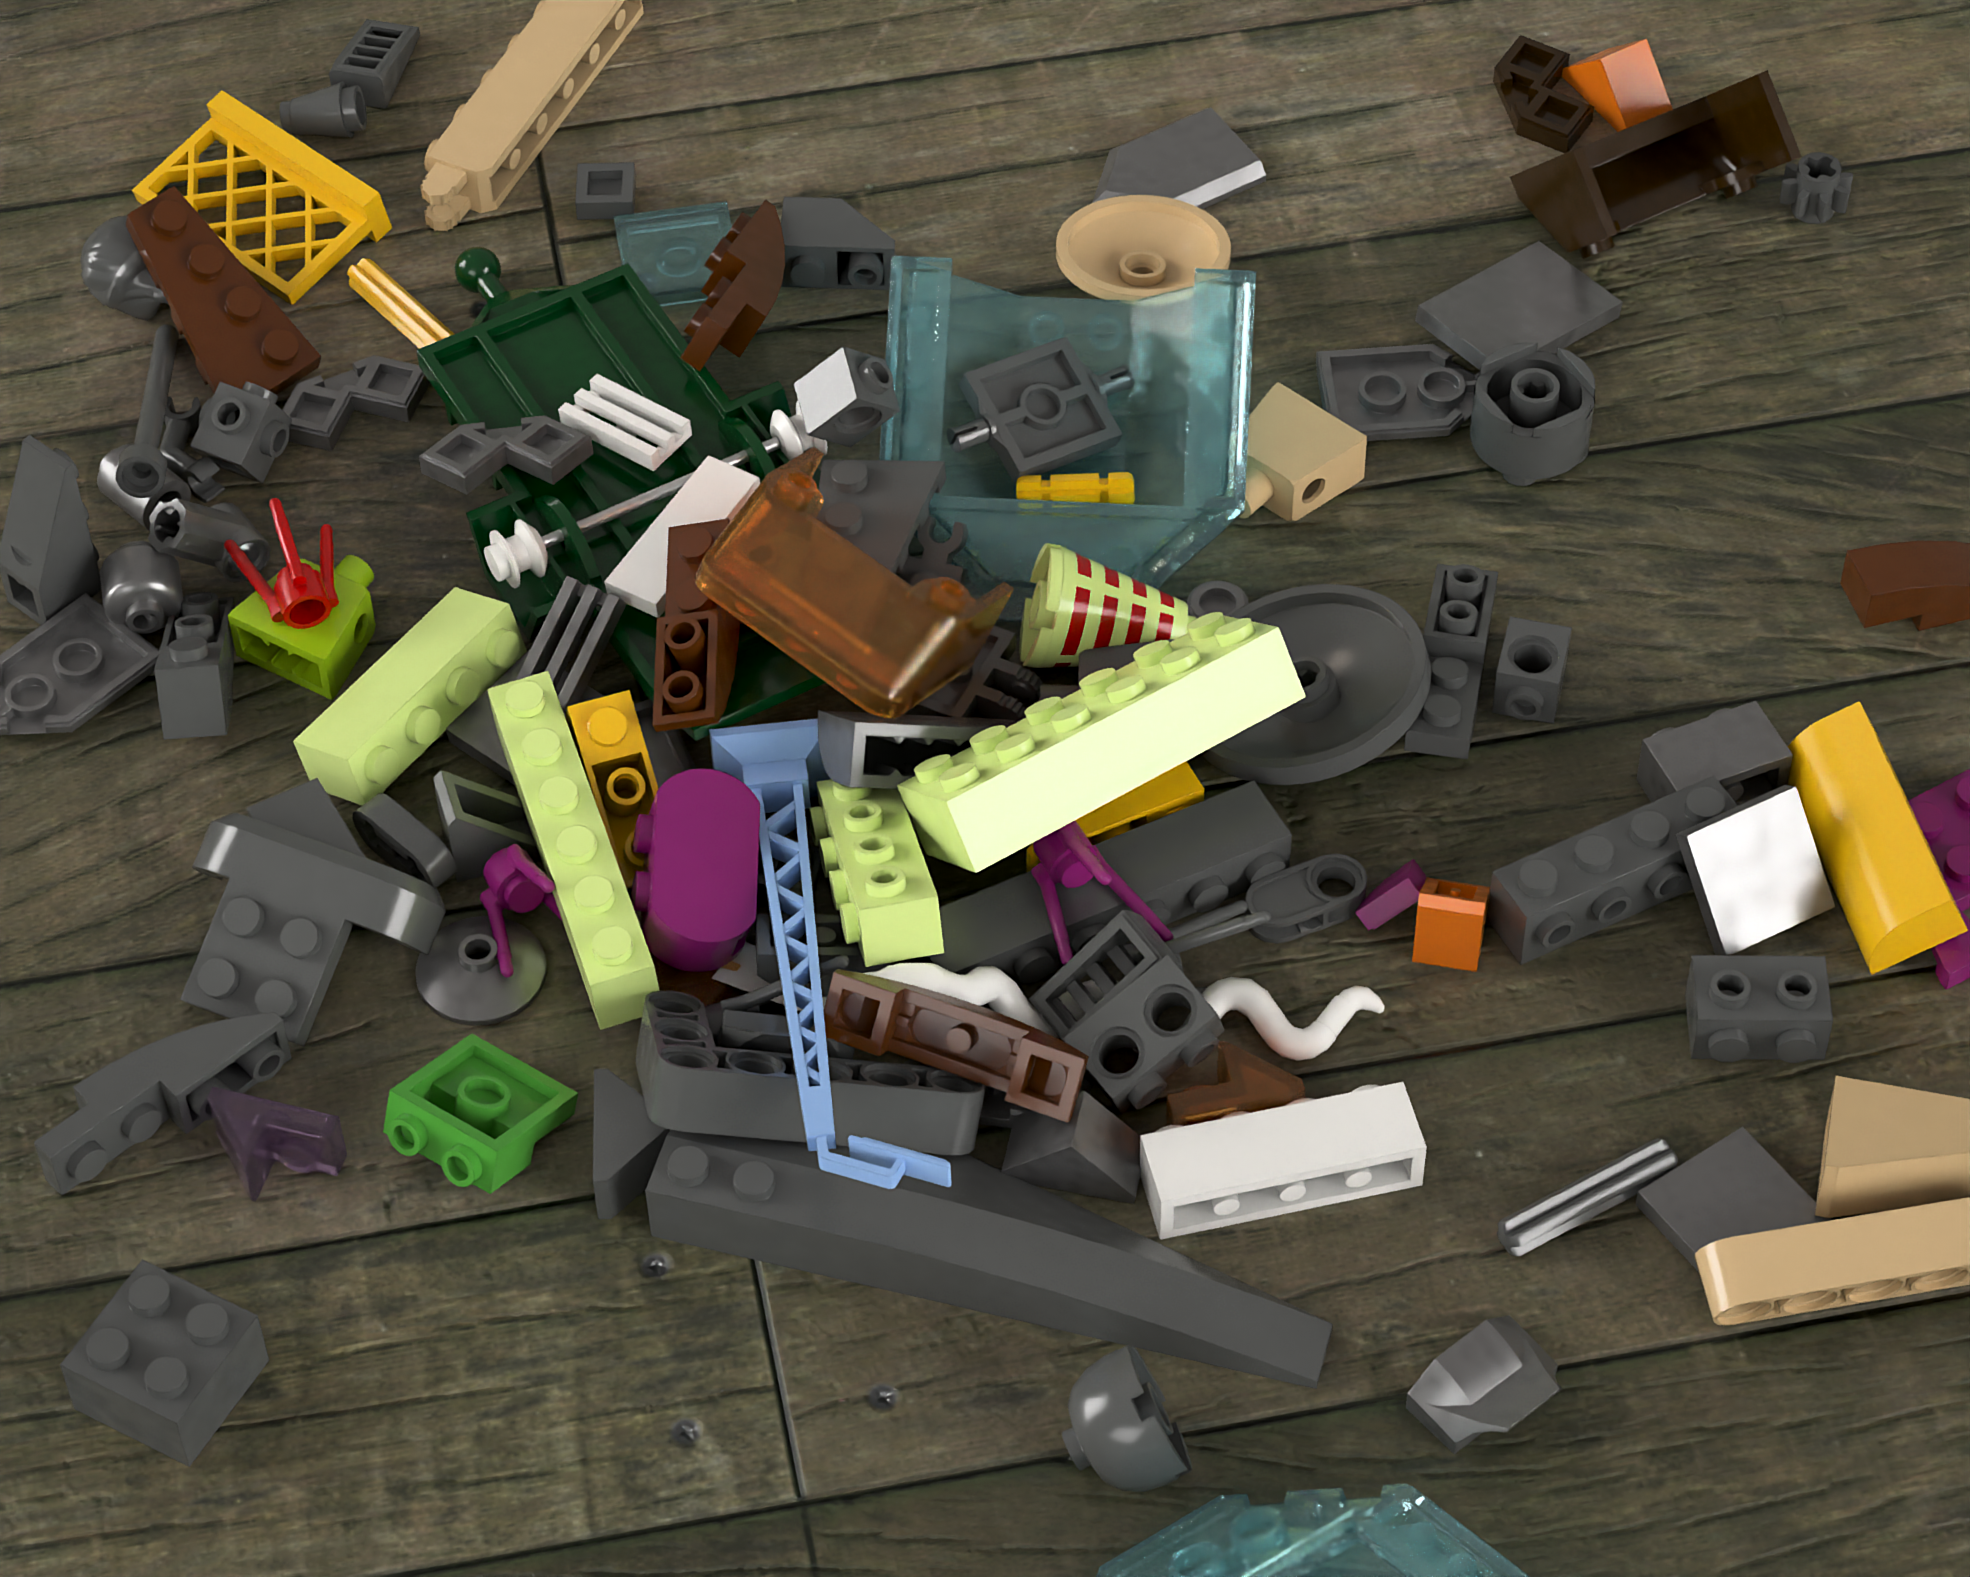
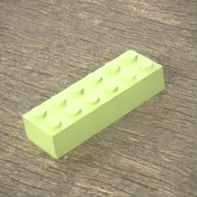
[897,612,1306,873]

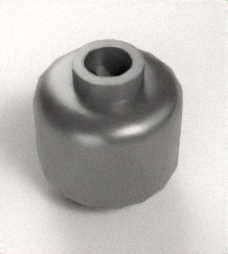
[100,541,183,634]

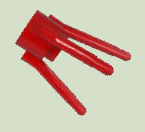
[224,498,339,629]

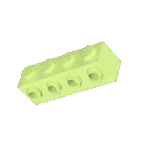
[293,587,527,805]
[808,779,944,967]

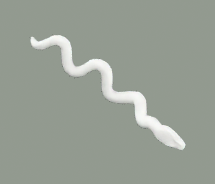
[863,963,1384,1061]

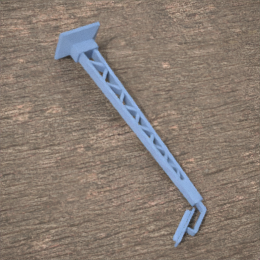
[709,718,952,1189]

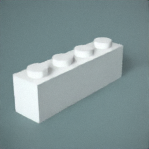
[1140,1082,1427,1240]

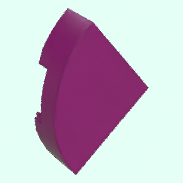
[1355,859,1427,931]

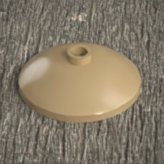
[1056,195,1231,309]

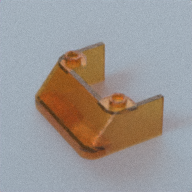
[695,447,1014,718]

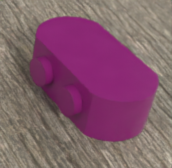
[631,768,760,972]

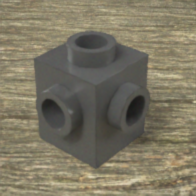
[190,381,292,484]

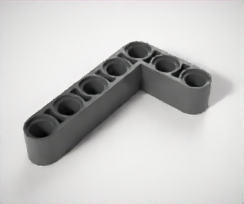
[635,991,986,1155]

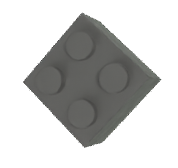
[60,1259,269,1467]

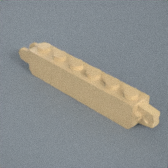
[420,0,644,232]

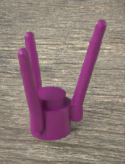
[1031,821,1173,965]
[479,844,563,978]

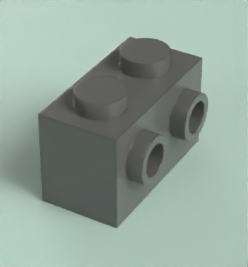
[1685,955,1833,1063]

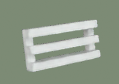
[558,374,692,471]

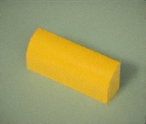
[1787,701,1968,975]

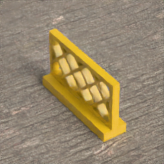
[132,90,392,305]

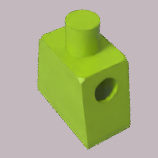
[228,555,376,700]

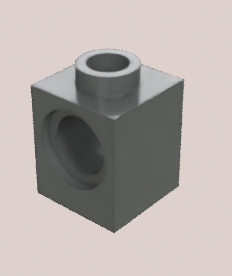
[794,347,900,448]
[1492,616,1572,724]

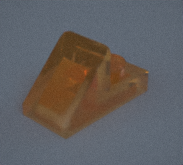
[1166,1041,1305,1126]

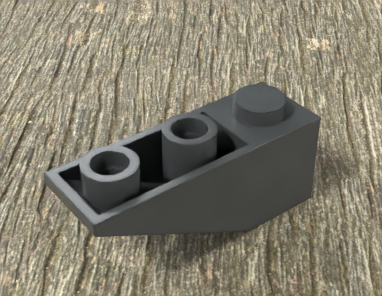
[0,435,101,625]
[154,592,235,740]

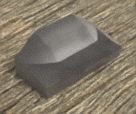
[1406,1315,1562,1454]

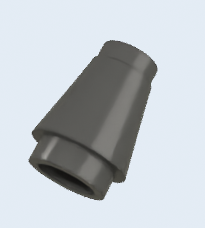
[280,82,367,138]

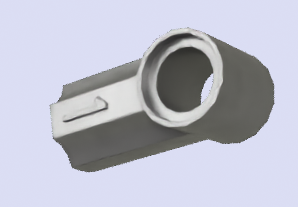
[148,498,271,582]

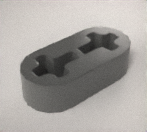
[352,793,457,888]

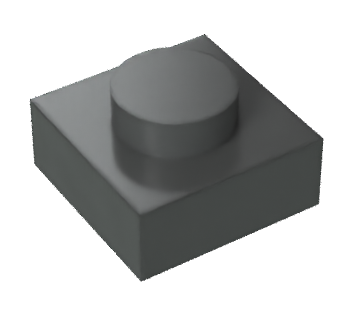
[575,162,636,220]

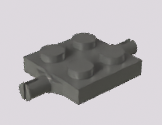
[947,337,1135,484]

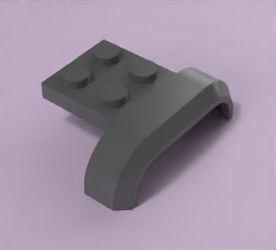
[180,813,446,1047]

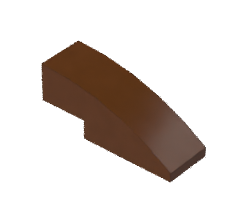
[1840,541,1970,631]

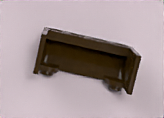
[1510,70,1802,259]

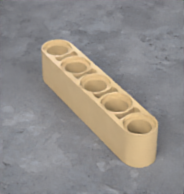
[1694,1197,1970,1326]

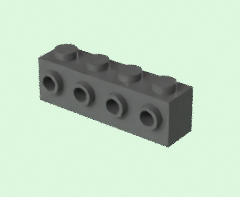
[1487,775,1738,965]

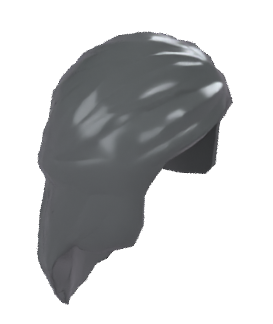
[80,216,168,321]

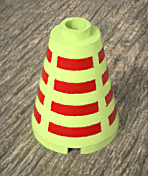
[1019,543,1196,668]

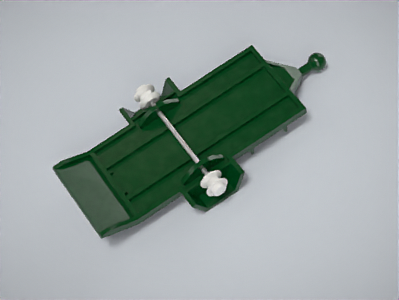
[417,247,919,741]

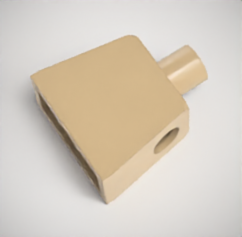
[1223,382,1367,521]

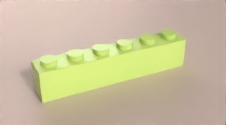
[487,671,660,1030]

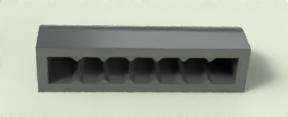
[818,710,1021,789]

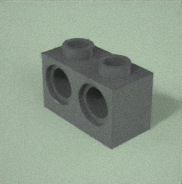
[1063,954,1225,1114]

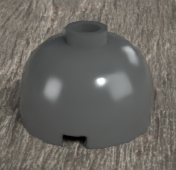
[1062,1345,1193,1492]

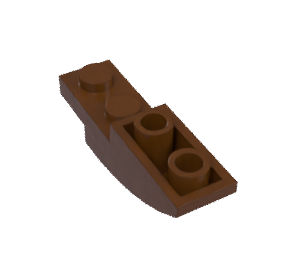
[680,199,785,371]
[652,518,741,732]

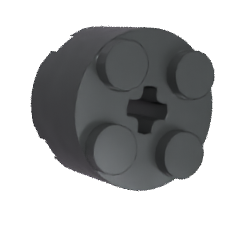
[1470,342,1595,486]

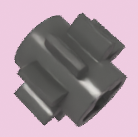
[1779,152,1853,224]

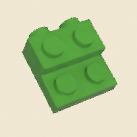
[383,1034,578,1194]

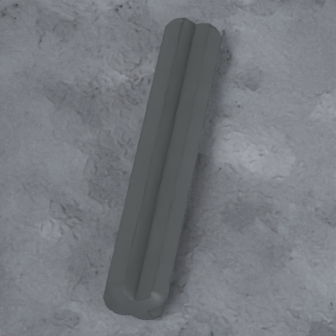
[1497,1138,1678,1256]

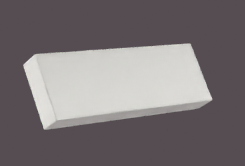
[604,455,762,618]

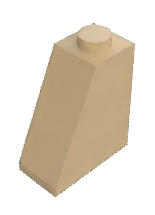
[1815,1076,1970,1218]

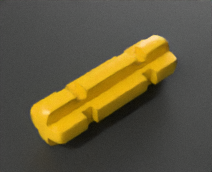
[1016,472,1135,511]

